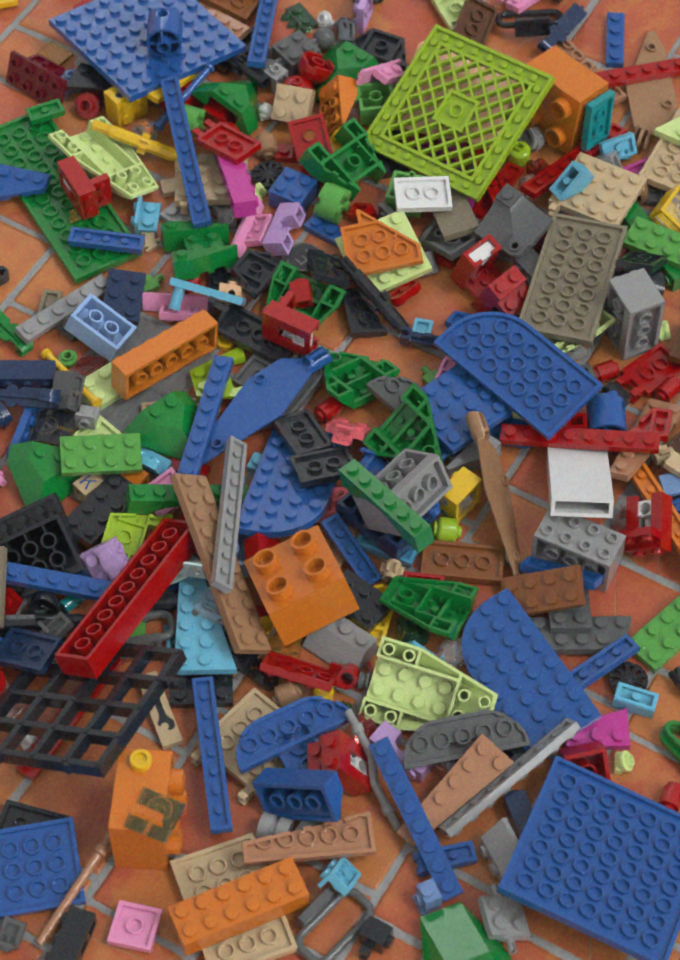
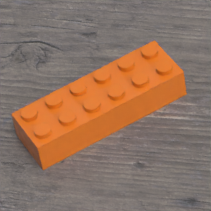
[111,309,218,401]
[167,856,310,956]

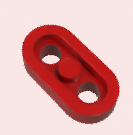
[389,279,421,307]

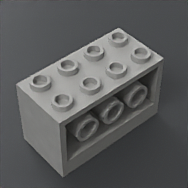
[604,268,665,361]
[353,448,453,536]
[531,506,626,593]

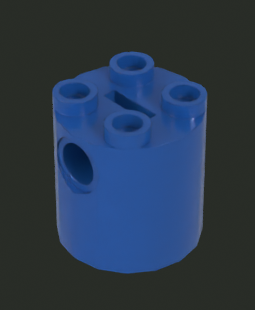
[146,6,183,57]
[586,390,627,431]

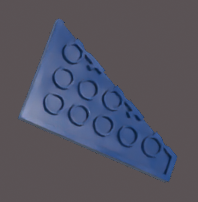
[0,164,52,201]

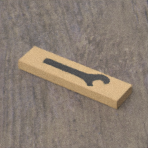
[140,671,183,750]

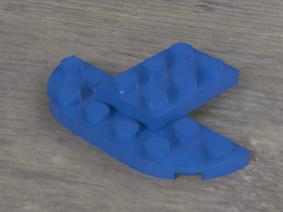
[236,696,349,774]

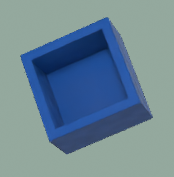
[268,167,318,212]

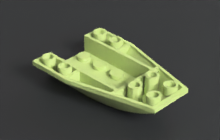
[48,116,159,199]
[358,636,499,731]

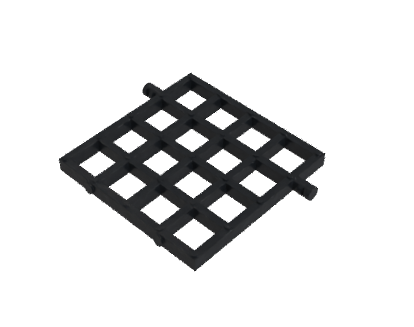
[0,636,187,778]

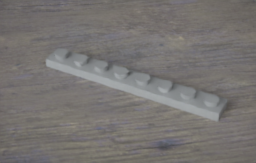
[437,718,580,838]

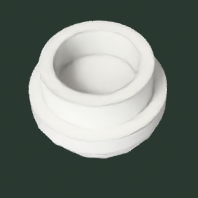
[258,102,273,122]

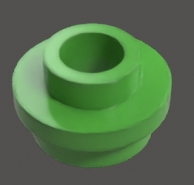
[58,350,78,368]

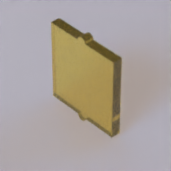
[36,40,73,66]

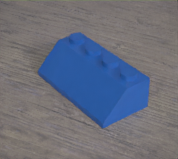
[252,768,343,822]

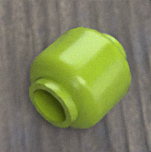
[507,141,531,167]
[432,517,462,542]

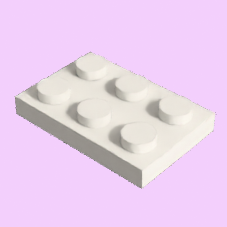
[393,176,453,213]

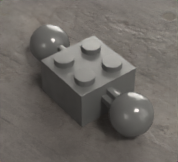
[257,27,335,77]

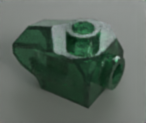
[396,616,430,646]

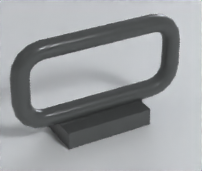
[120,610,176,660]
[295,887,375,960]

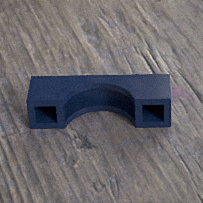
[336,491,410,560]

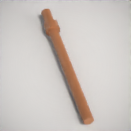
[35,831,111,946]

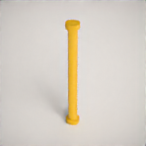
[41,348,102,407]

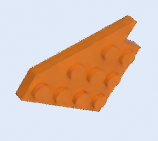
[340,209,424,278]

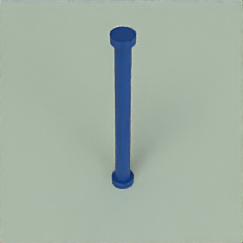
[153,63,215,132]

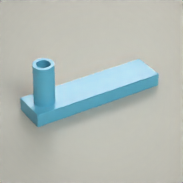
[168,277,247,311]

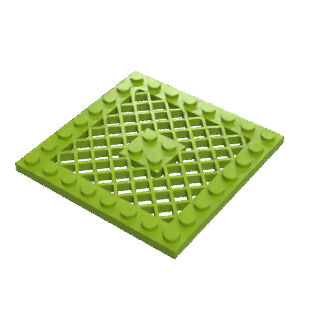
[367,24,556,202]

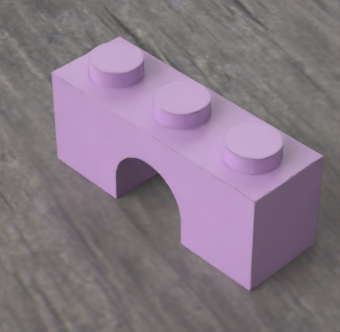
[262,202,306,256]
[369,720,436,783]

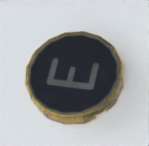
[286,242,319,275]

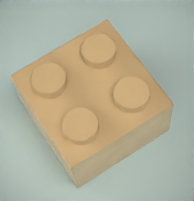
[271,83,316,122]

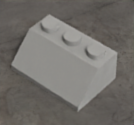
[302,617,377,680]
[479,817,519,884]

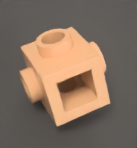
[217,281,246,306]

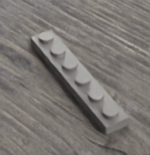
[14,274,107,345]

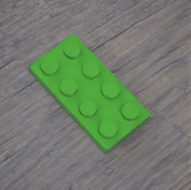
[623,216,680,270]
[60,433,142,476]
[631,595,680,674]

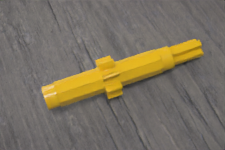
[90,119,177,162]

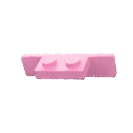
[356,59,405,86]
[231,195,273,260]
[142,292,217,322]

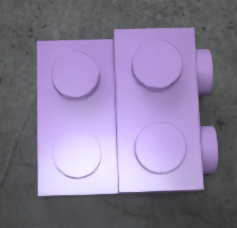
[353,0,373,35]
[80,536,130,581]

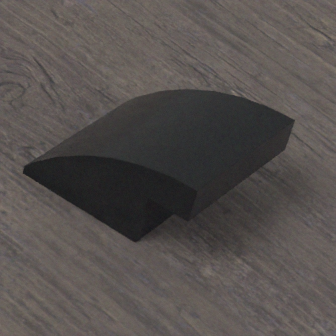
[0,492,85,598]

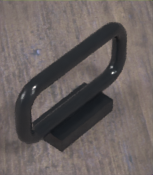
[495,9,563,37]

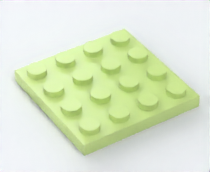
[335,212,433,300]

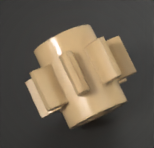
[651,444,674,469]
[379,559,404,584]

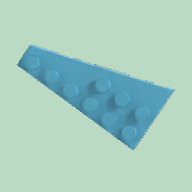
[175,577,237,675]

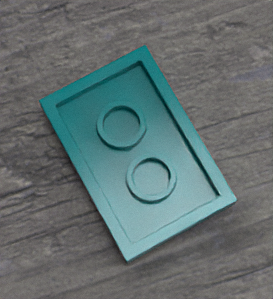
[581,89,615,152]

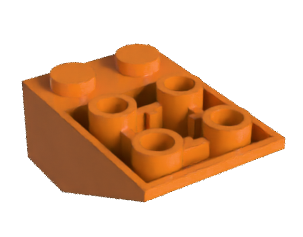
[318,75,357,135]

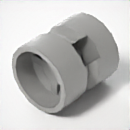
[256,812,294,839]

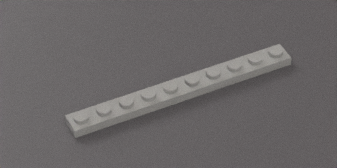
[210,435,247,594]

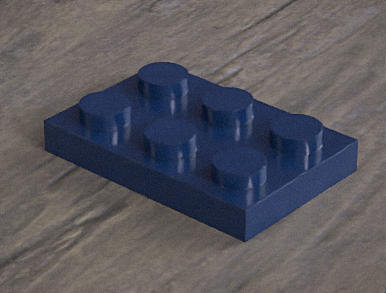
[103,268,146,325]
[0,627,64,676]

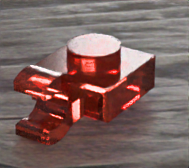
[355,712,376,745]

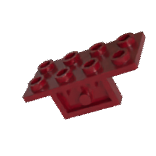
[6,51,67,105]

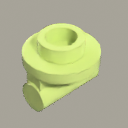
[254,182,268,201]
[659,320,671,342]
[614,750,635,775]

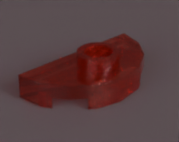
[74,355,108,377]

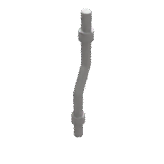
[344,708,401,832]

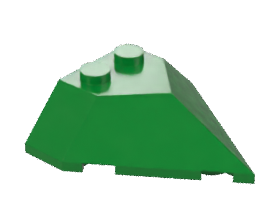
[315,41,381,103]
[192,80,258,136]
[324,348,400,409]
[362,383,444,466]
[124,391,198,460]
[7,441,83,506]

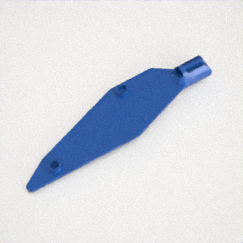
[202,346,333,465]

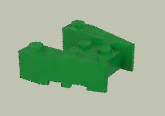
[298,118,387,202]
[160,221,238,280]

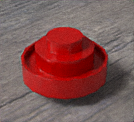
[74,93,101,119]

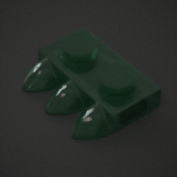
[280,2,318,34]

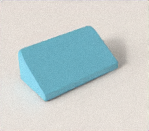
[611,682,659,718]

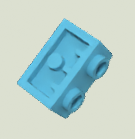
[599,131,637,160]
[131,196,162,236]
[141,447,172,476]
[317,858,362,896]

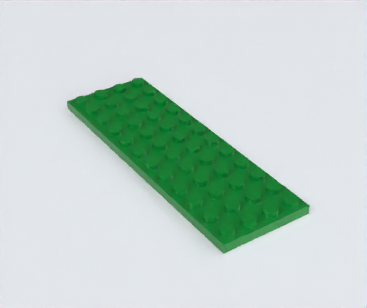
[0,115,142,284]

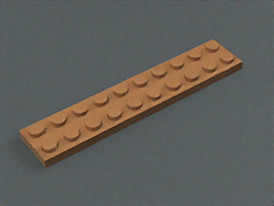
[170,473,271,655]

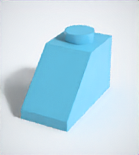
[549,161,595,201]

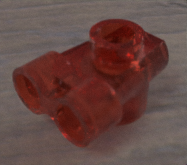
[526,158,550,177]

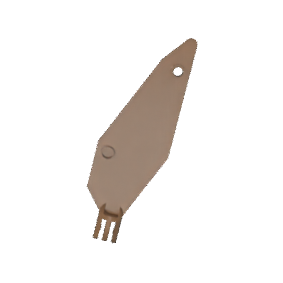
[626,31,677,151]
[465,411,522,576]

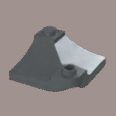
[474,183,553,259]
[421,218,482,261]

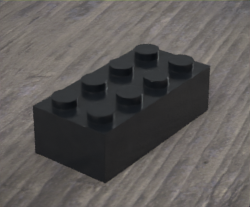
[67,474,133,552]

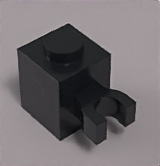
[359,915,395,960]

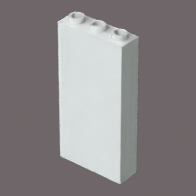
[546,447,614,518]

